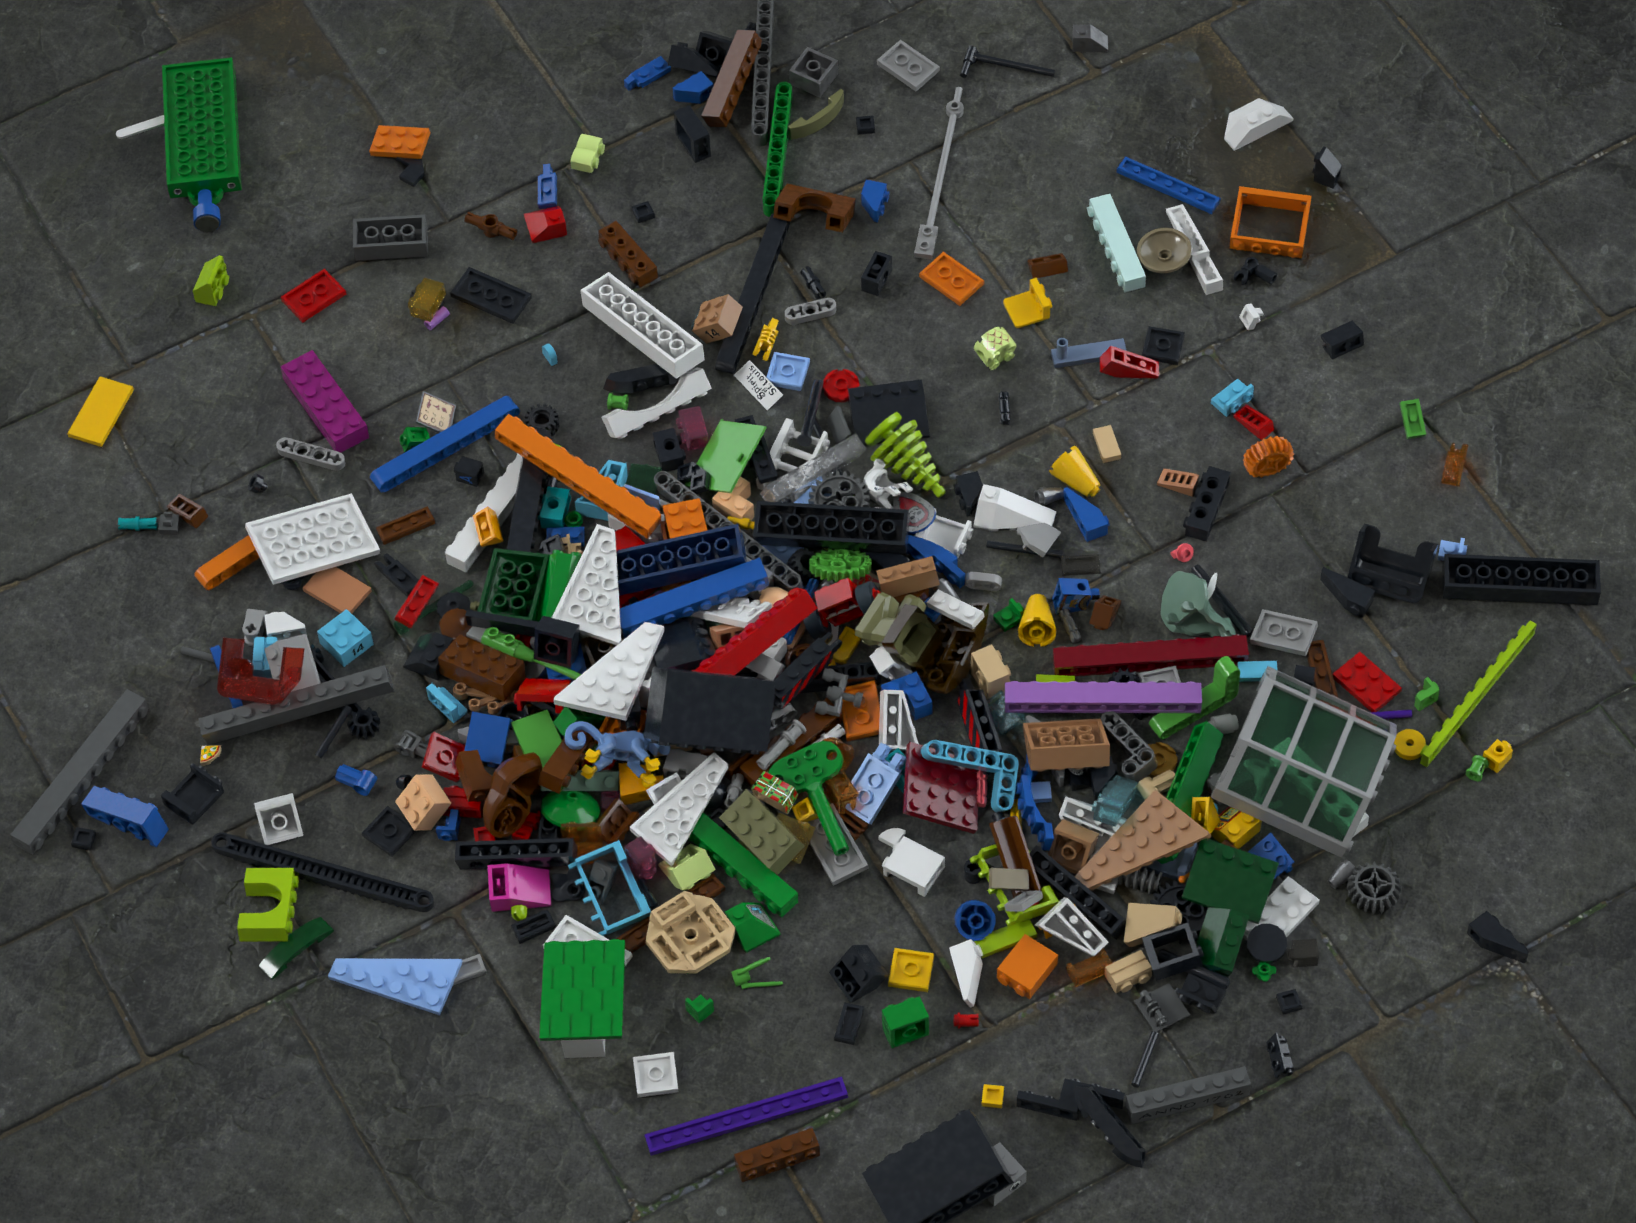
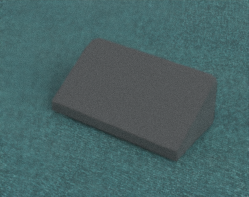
[827,405,851,448]

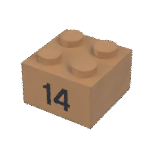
[692,294,743,344]

